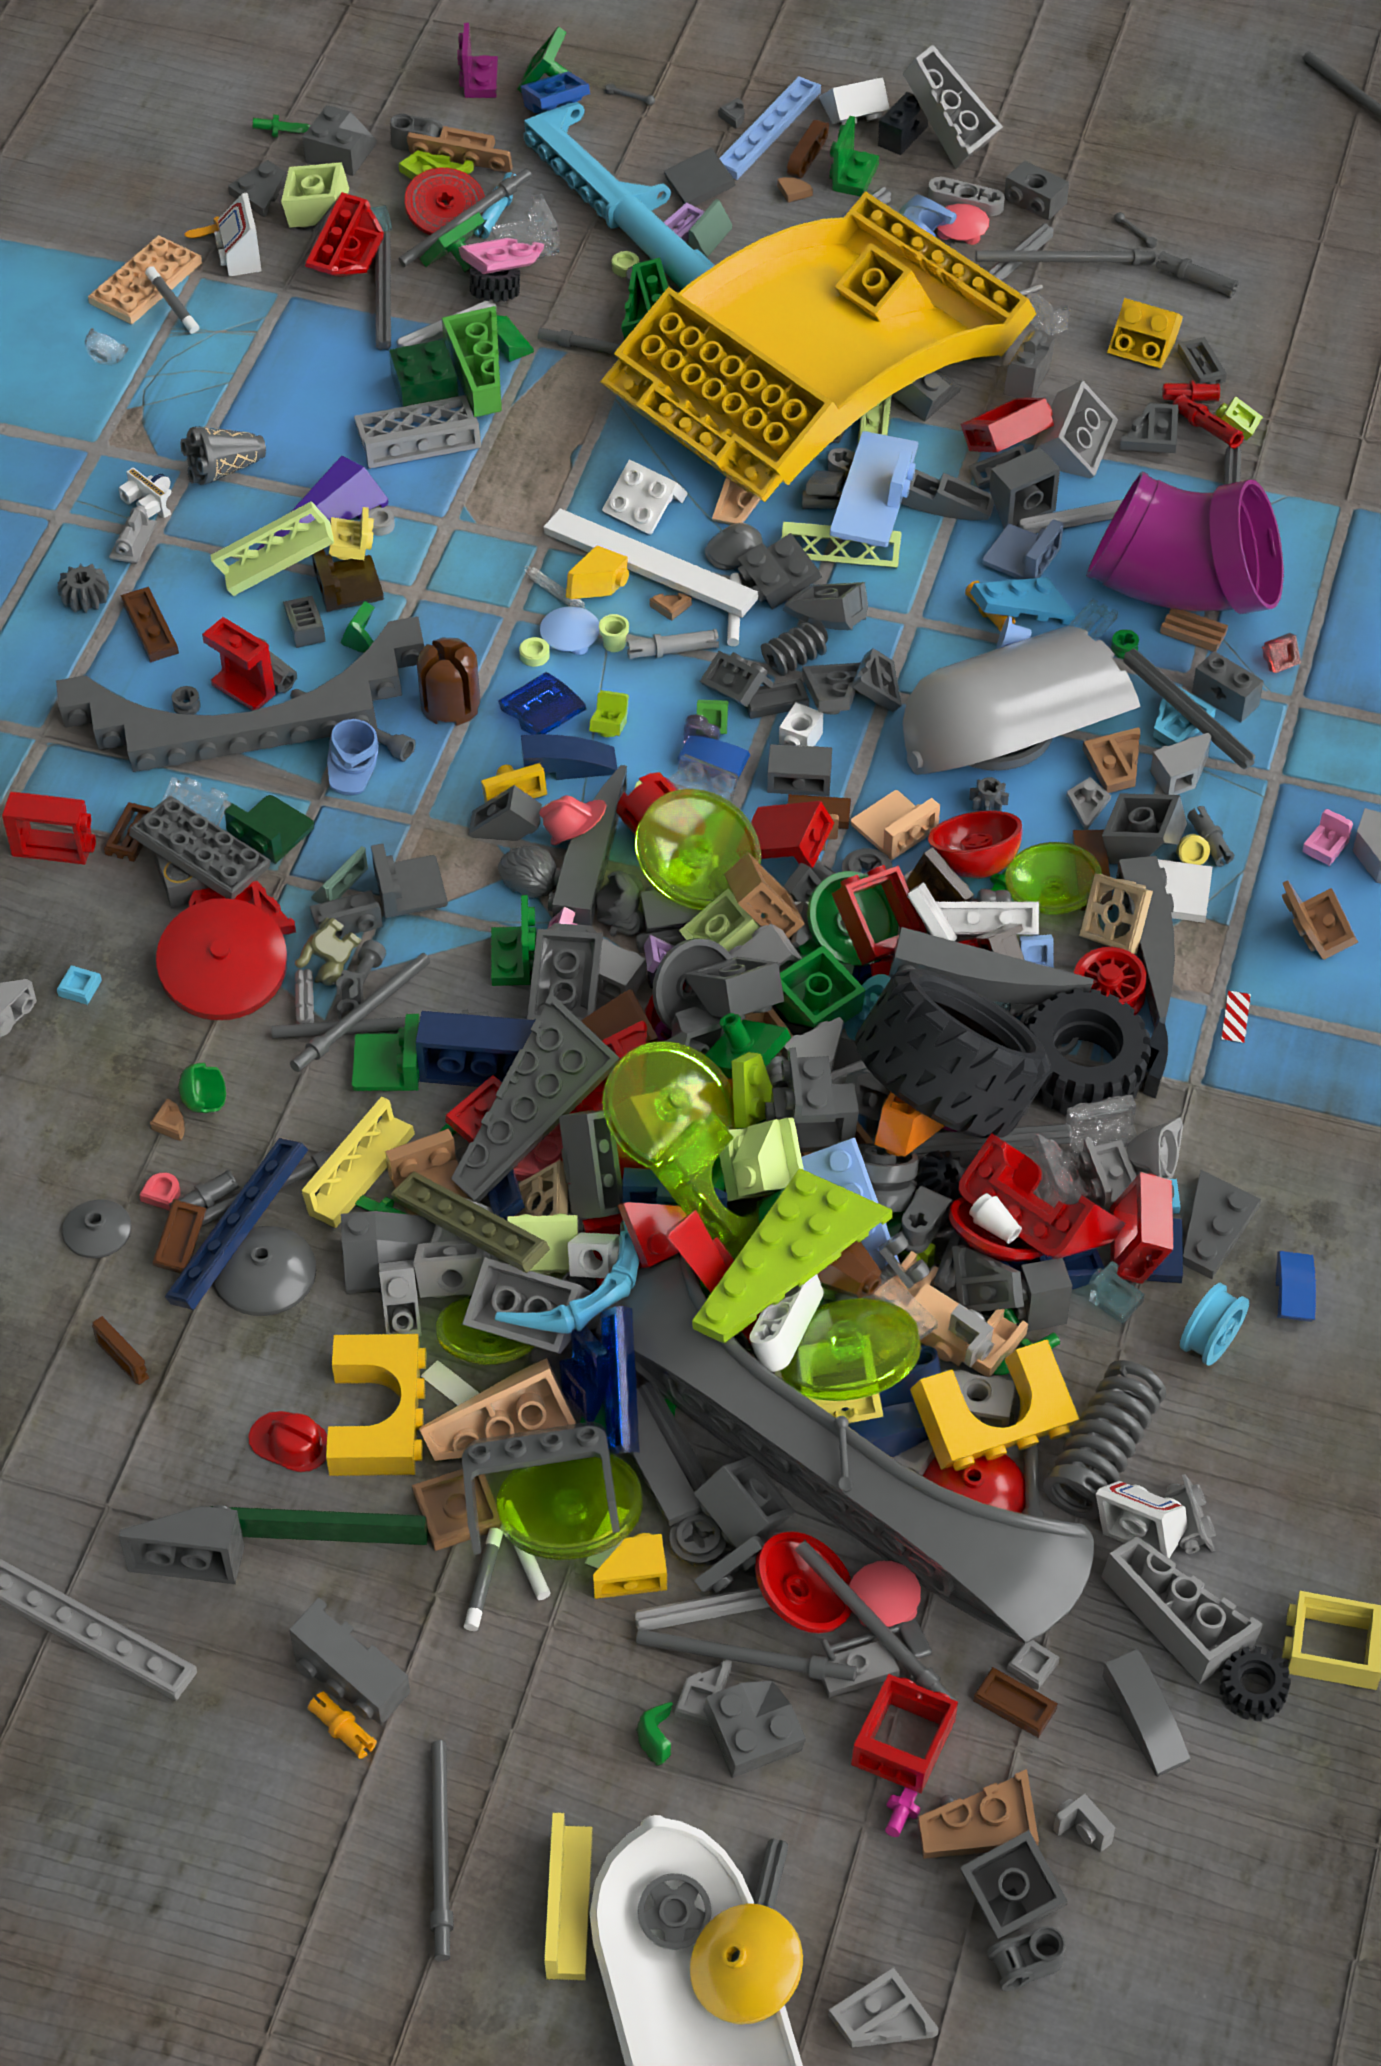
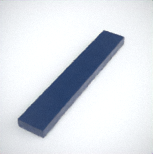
[165,1138,308,1310]

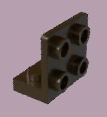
[312,549,384,612]

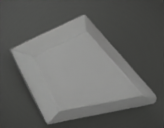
[1066,777,1111,829]

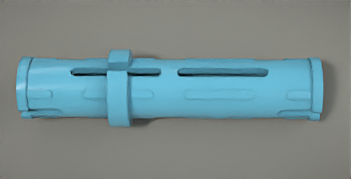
[474,172,516,239]

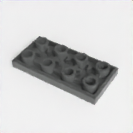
[129,795,271,899]

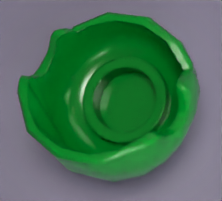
[178,1063,226,1113]

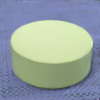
[612,251,639,277]
[519,637,550,667]

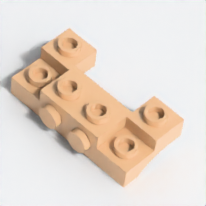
[872,1251,1028,1377]

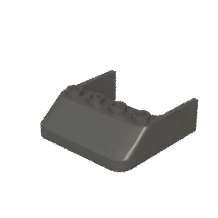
[462,1422,620,1554]

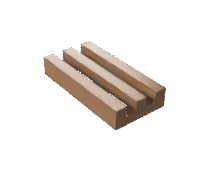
[1160,609,1228,652]

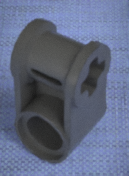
[390,114,443,150]
[901,1186,953,1253]
[987,1926,1065,1991]

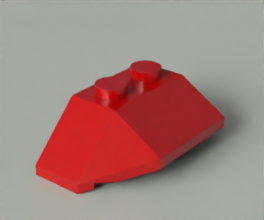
[305,192,384,277]

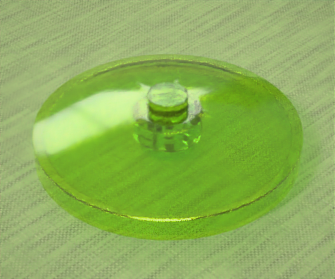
[635,789,761,910]
[603,1041,736,1174]
[780,1298,921,1401]
[497,1453,643,1560]

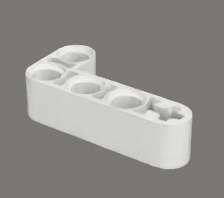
[749,1274,824,1372]

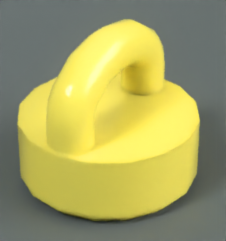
[1176,834,1210,865]

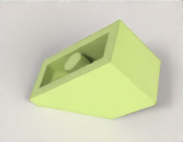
[732,1119,790,1197]

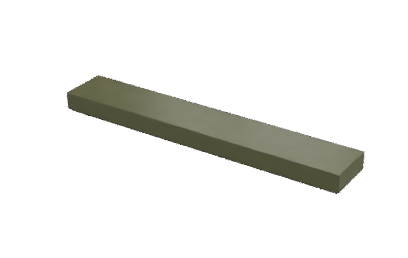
[390,1171,550,1273]

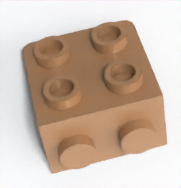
[1281,880,1358,960]

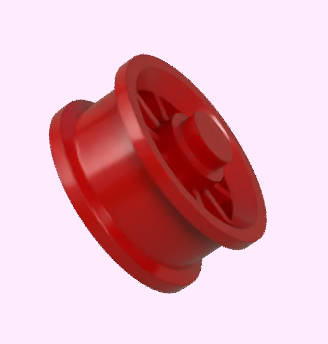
[1074,947,1146,1016]

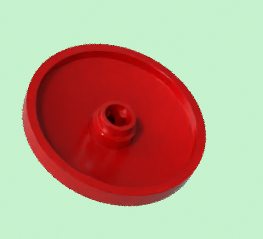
[156,898,288,1020]

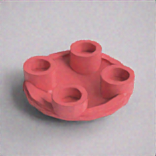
[937,204,989,245]
[849,1561,921,1627]

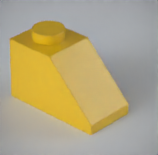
[566,545,629,599]
[593,1533,667,1599]

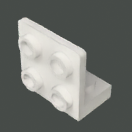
[602,459,688,535]

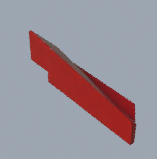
[666,1210,762,1343]

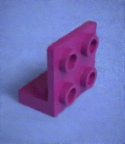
[457,23,498,98]

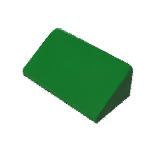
[496,315,534,362]

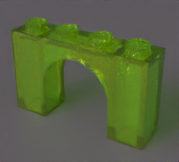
[650,1111,766,1259]

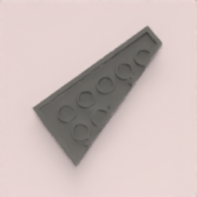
[451,992,622,1203]

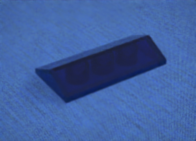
[600,1306,640,1455]

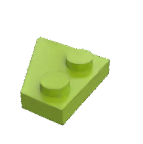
[732,1052,773,1128]

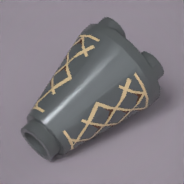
[180,426,266,485]

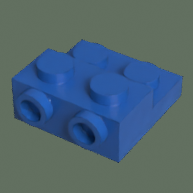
[521,71,590,114]

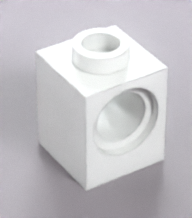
[779,703,823,746]
[568,1232,619,1278]

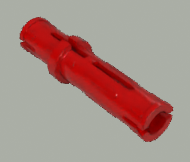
[1173,395,1244,448]

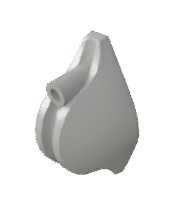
[1127,1117,1183,1180]

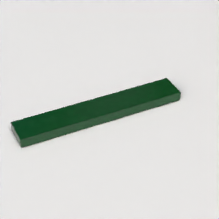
[210,1506,428,1545]

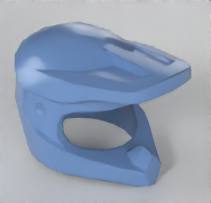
[898,195,957,237]
[327,719,378,795]

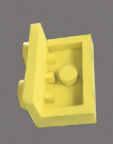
[329,507,374,560]

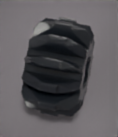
[913,1150,966,1202]

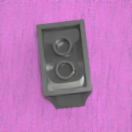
[527,923,603,1021]

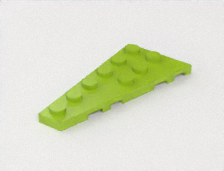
[692,1168,892,1343]

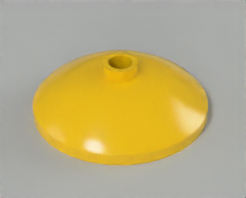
[690,1904,803,2025]

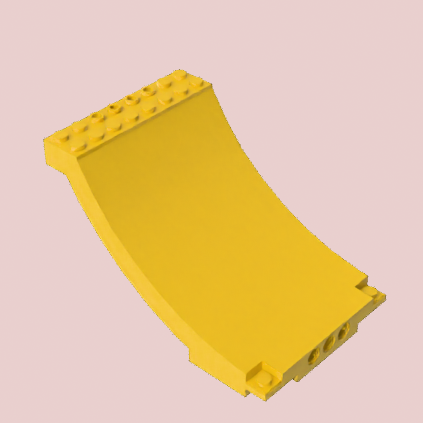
[600,191,1037,502]

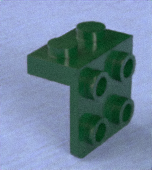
[224,795,314,864]

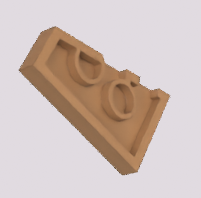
[918,1769,1039,1859]

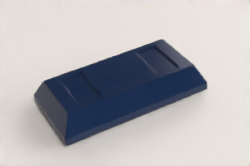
[488,1169,525,1221]

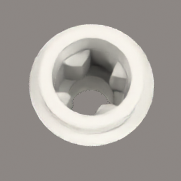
[969,1193,1022,1243]

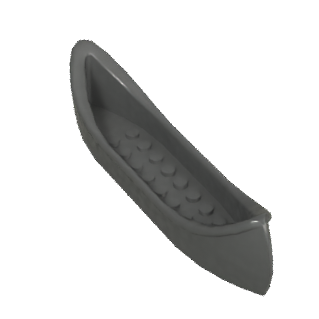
[595,1253,1094,1644]

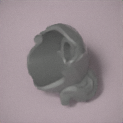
[596,871,644,936]

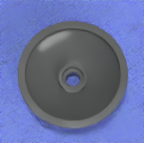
[653,938,732,1031]
[214,1226,317,1316]

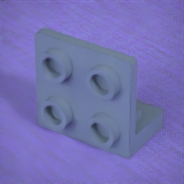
[982,519,1064,579]

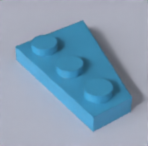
[970,577,1076,625]

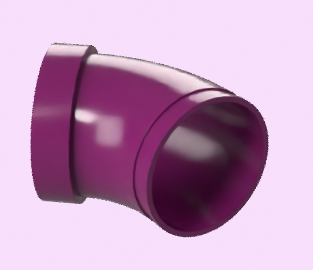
[1086,471,1284,614]

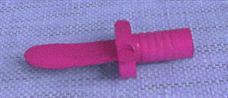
[885,1787,921,1837]

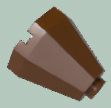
[817,1241,881,1299]

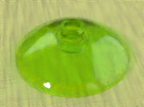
[1005,842,1102,915]
[436,1295,535,1365]

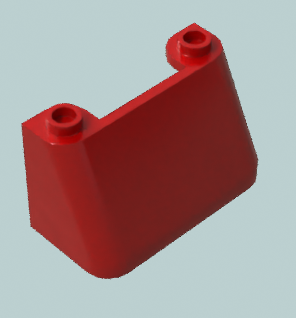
[959,1133,1126,1259]

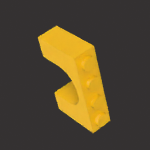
[326,1334,427,1476]
[910,1340,1079,1471]

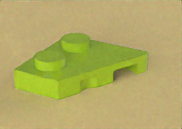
[399,150,474,180]

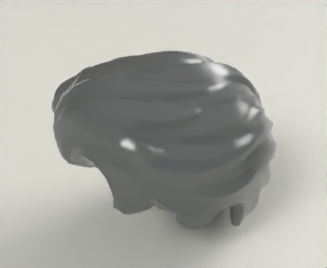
[498,846,557,898]

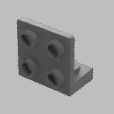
[371,843,448,918]

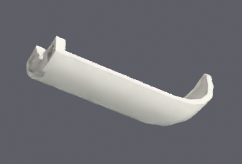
[590,1815,803,2066]

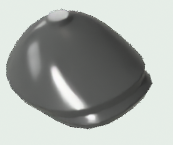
[705,523,762,570]

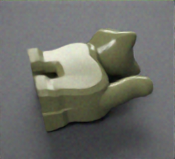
[295,917,362,986]

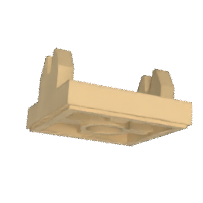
[1079,874,1153,954]
[515,1160,568,1216]

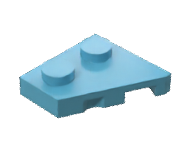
[1153,686,1216,746]

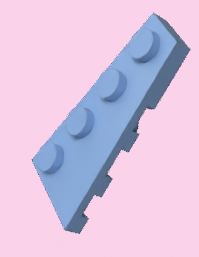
[801,1138,900,1270]

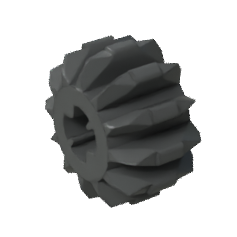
[57,563,109,613]

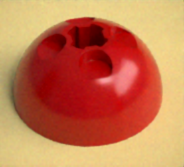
[928,811,1023,879]

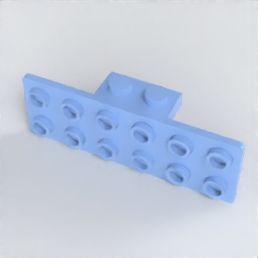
[829,431,919,547]

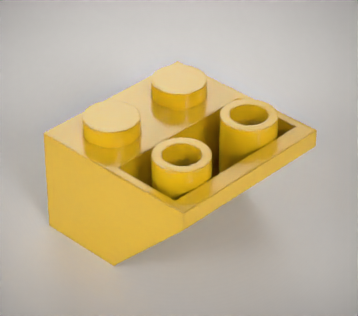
[1107,298,1183,369]

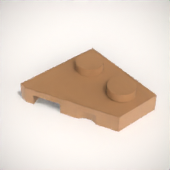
[1083,727,1141,793]

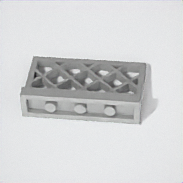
[354,395,481,469]

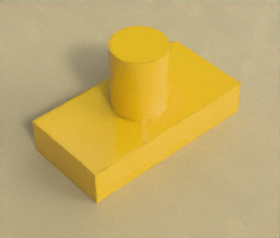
[481,763,548,803]

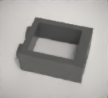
[763,1083,859,1152]

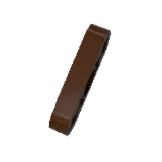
[787,119,829,178]

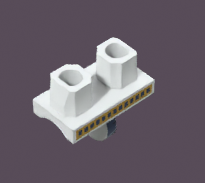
[119,467,171,518]

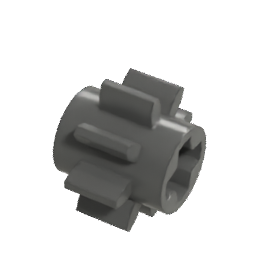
[969,777,1009,811]

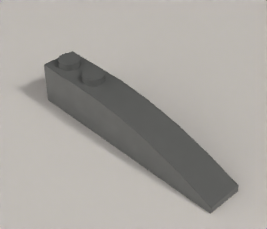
[548,765,628,926]
[1116,855,1175,1030]
[888,927,1094,1005]

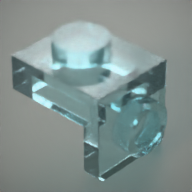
[1089,1261,1145,1324]

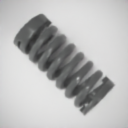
[1043,1360,1166,1519]

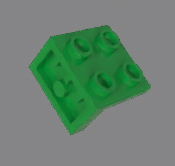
[829,115,879,197]
[491,895,537,986]
[352,1014,420,1091]

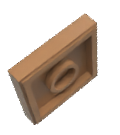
[412,1469,504,1551]

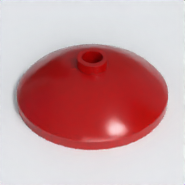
[949,1197,1043,1261]
[922,1454,1025,1514]
[755,1531,852,1633]

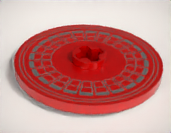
[404,168,485,235]

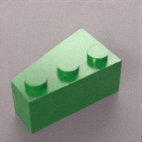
[621,257,668,340]

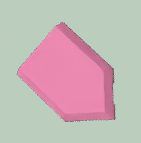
[459,238,544,274]

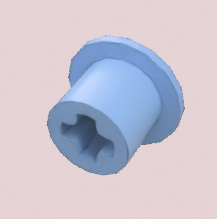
[996,616,1032,649]

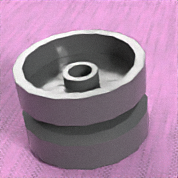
[858,1143,918,1212]

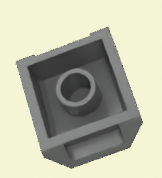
[783,582,868,630]

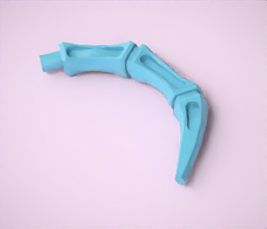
[495,1222,639,1334]

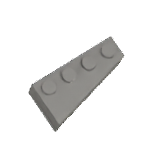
[902,45,1003,169]

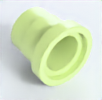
[599,614,629,652]

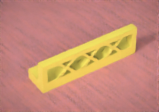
[301,1096,415,1228]
[545,1813,593,1980]

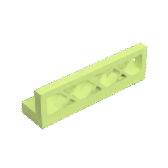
[210,501,334,596]
[782,522,902,568]

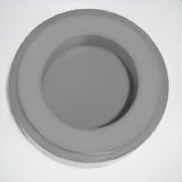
[368,508,395,536]

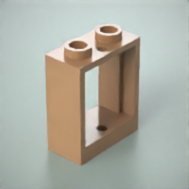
[724,853,805,939]

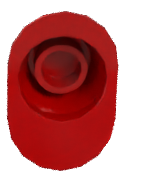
[249,1411,328,1472]

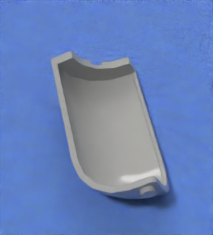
[903,626,1141,775]

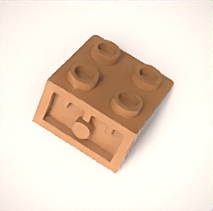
[385,1129,473,1216]

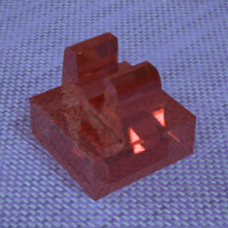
[1262,633,1301,673]

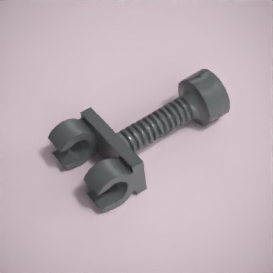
[336,940,386,1020]
[834,1232,930,1317]

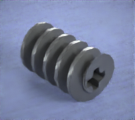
[760,617,828,676]

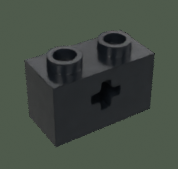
[878,92,929,155]

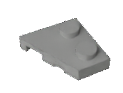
[829,1967,939,2048]

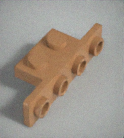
[407,126,513,172]

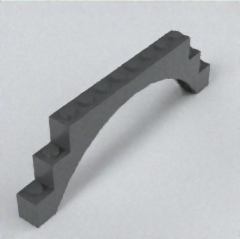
[56,616,424,772]

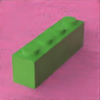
[442,306,502,417]

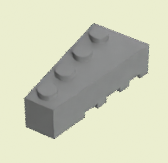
[1101,1536,1263,1684]

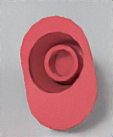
[539,795,606,846]

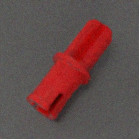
[1162,380,1220,402]

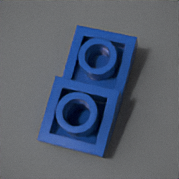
[677,735,750,779]
[1276,1251,1316,1322]

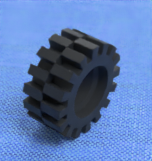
[470,267,520,302]
[1220,1646,1291,1721]

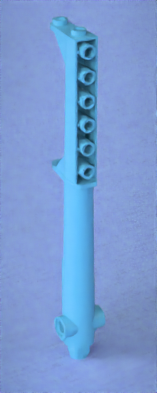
[523,102,715,290]

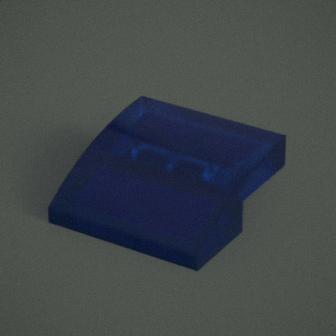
[498,672,587,735]
[560,1325,610,1423]

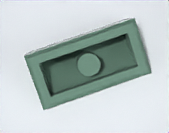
[689,199,732,257]
[311,846,368,904]

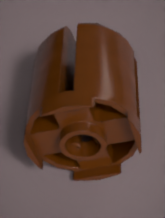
[416,637,481,726]

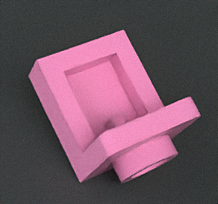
[1302,809,1353,866]

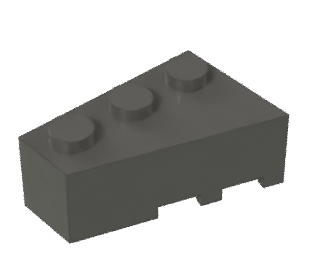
[289,1597,410,1725]

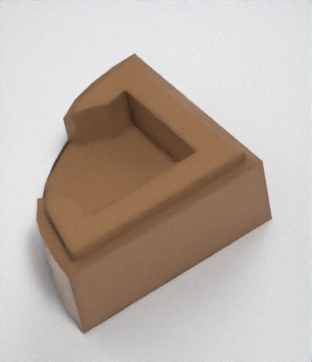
[777,178,813,203]
[650,593,692,621]
[150,1099,185,1141]

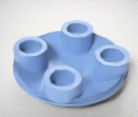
[540,607,599,655]

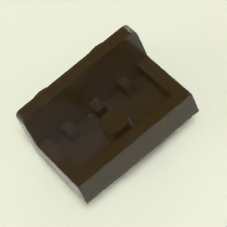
[903,847,974,902]

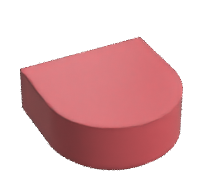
[139,1173,180,1211]

